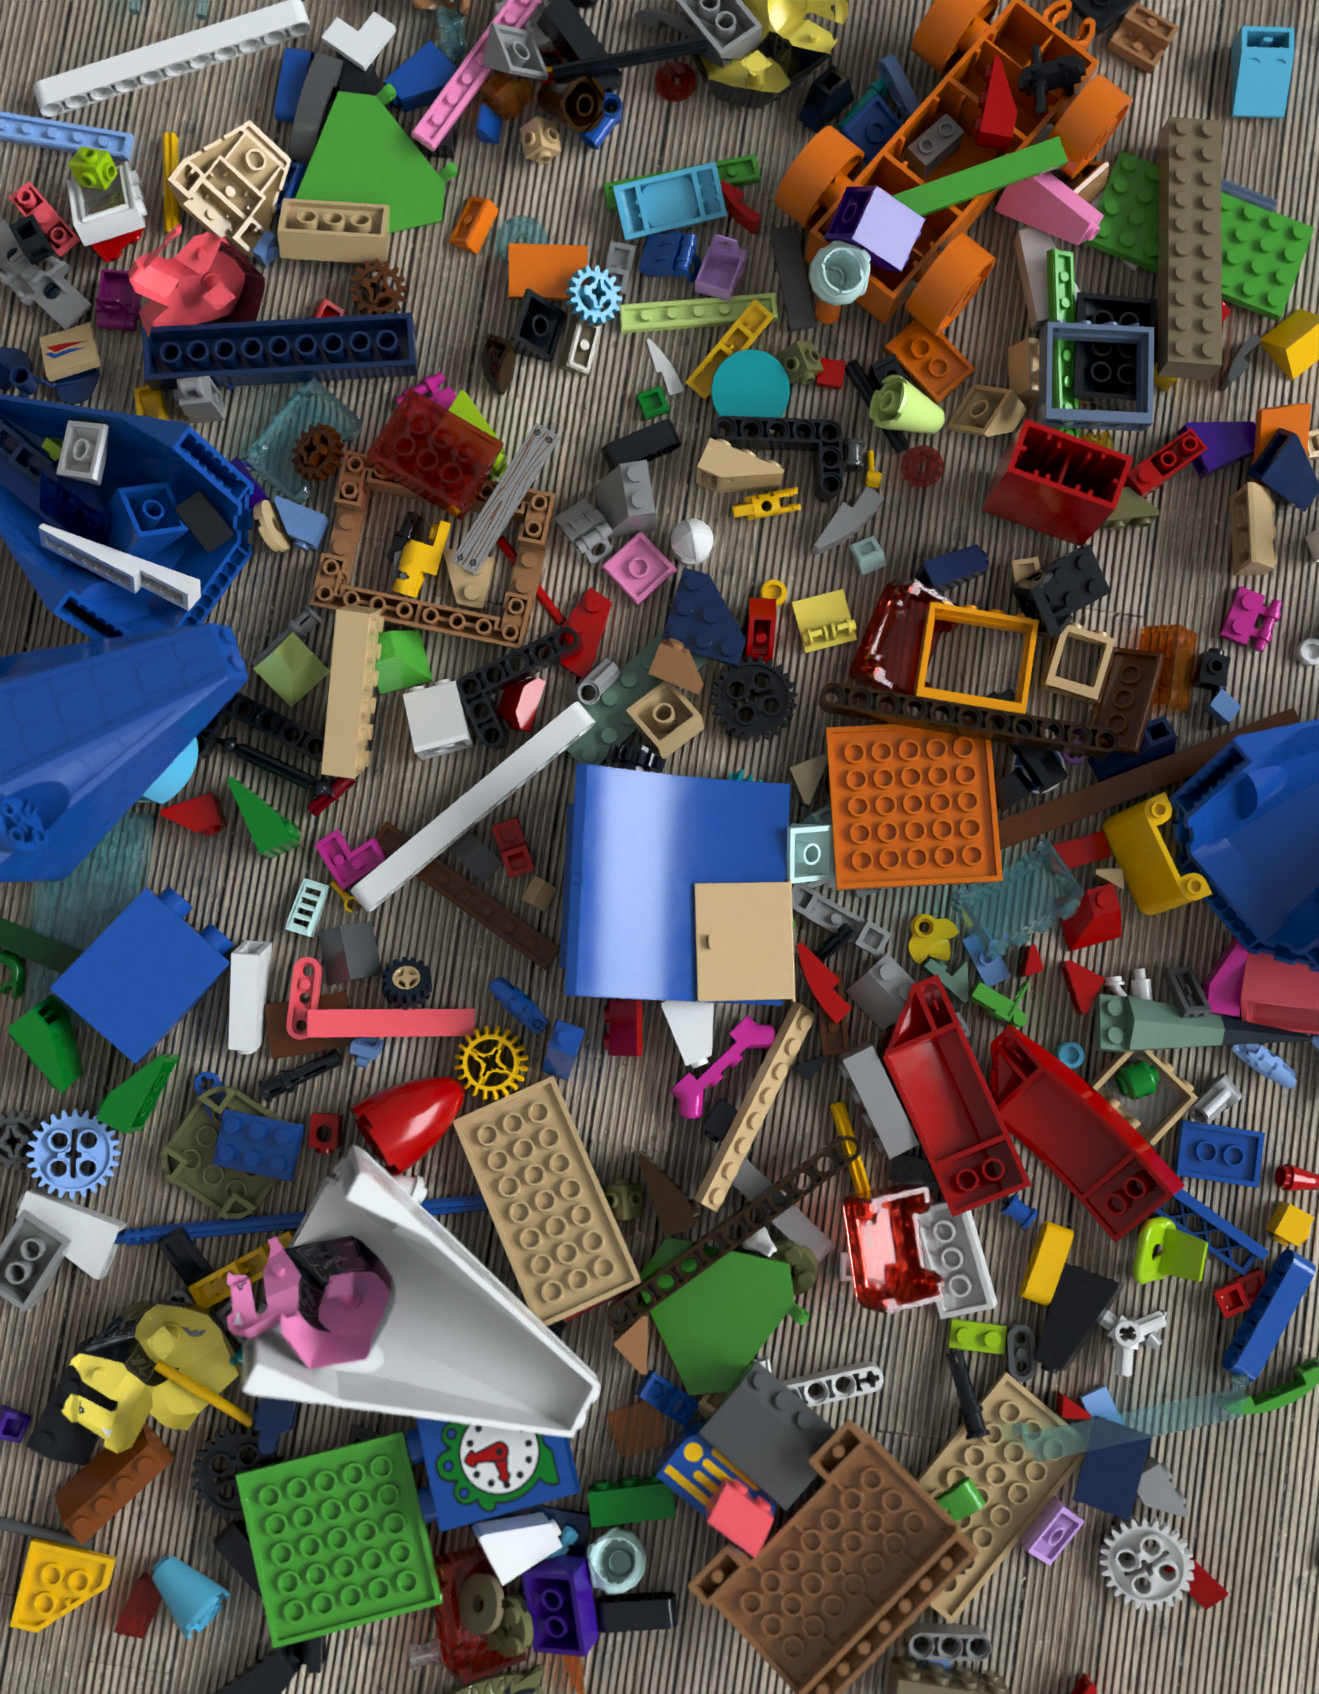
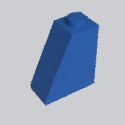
[384,41,457,112]
[542,1020,587,1081]

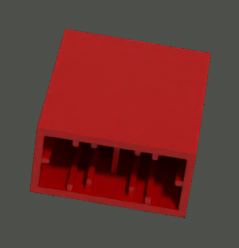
[981,419,1134,547]

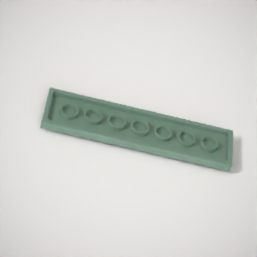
[566,615,743,766]

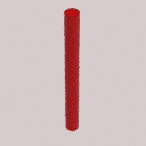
[496,536,566,626]

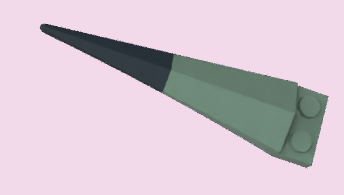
[1095,994,1313,1053]

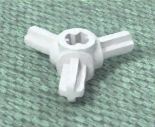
[1099,1310,1167,1377]

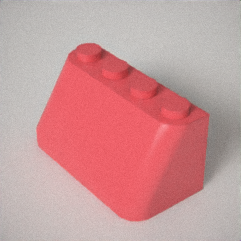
[1241,952,1319,1035]

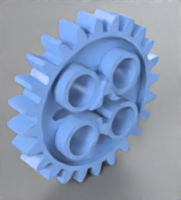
[26,1107,121,1199]

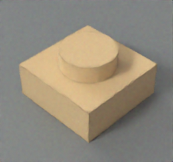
[1010,557,1040,584]

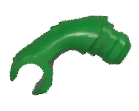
[0,950,25,999]

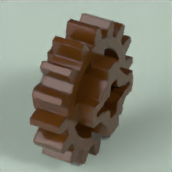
[349,259,407,315]
[291,423,345,483]

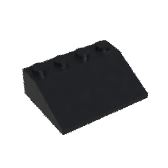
[1072,292,1156,412]

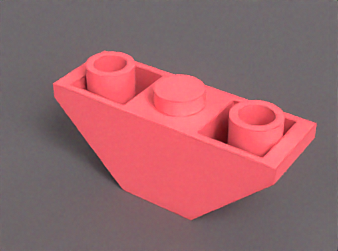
[8,181,81,257]

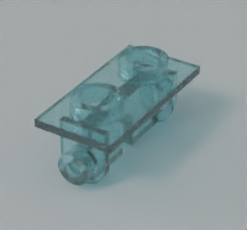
[435,3,467,65]

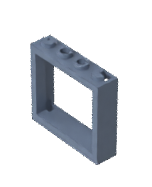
[1038,319,1154,431]

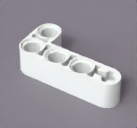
[781,1361,884,1407]

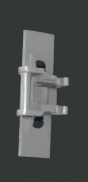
[0,219,92,331]

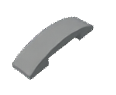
[792,883,892,957]

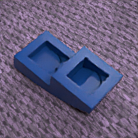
[635,1370,699,1427]

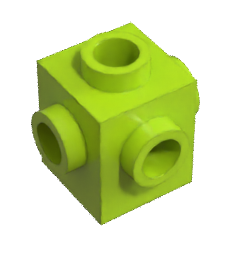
[68,146,118,191]

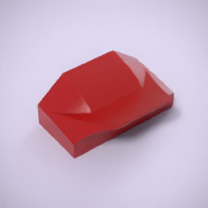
[498,678,546,732]

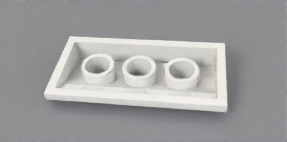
[910,1200,998,1319]

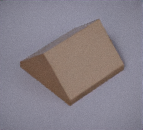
[1059,161,1109,203]
[613,1312,648,1374]

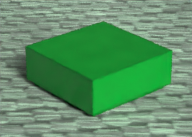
[636,386,669,421]

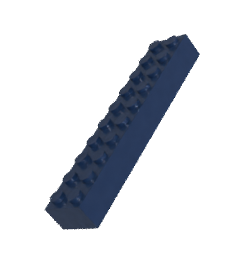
[142,312,418,391]

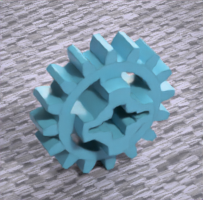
[565,265,622,326]

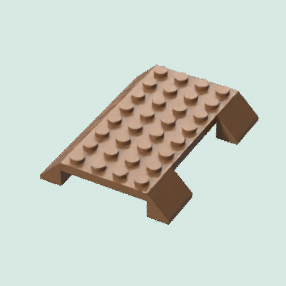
[687,1419,978,1694]

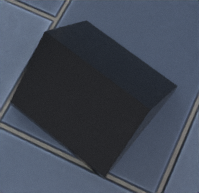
[510,288,567,363]

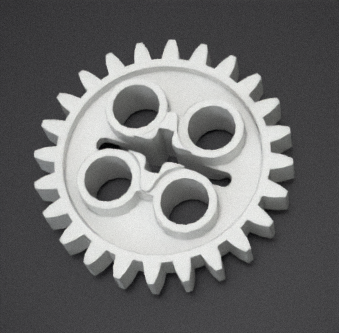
[1100,1514,1195,1611]

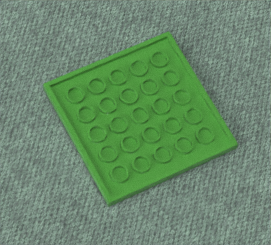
[236,1429,443,1649]

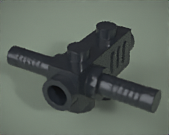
[1017,45,1086,114]

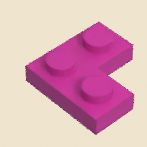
[314,830,387,890]

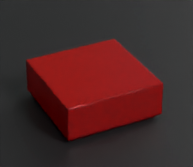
[815,357,846,390]

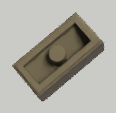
[558,315,602,376]

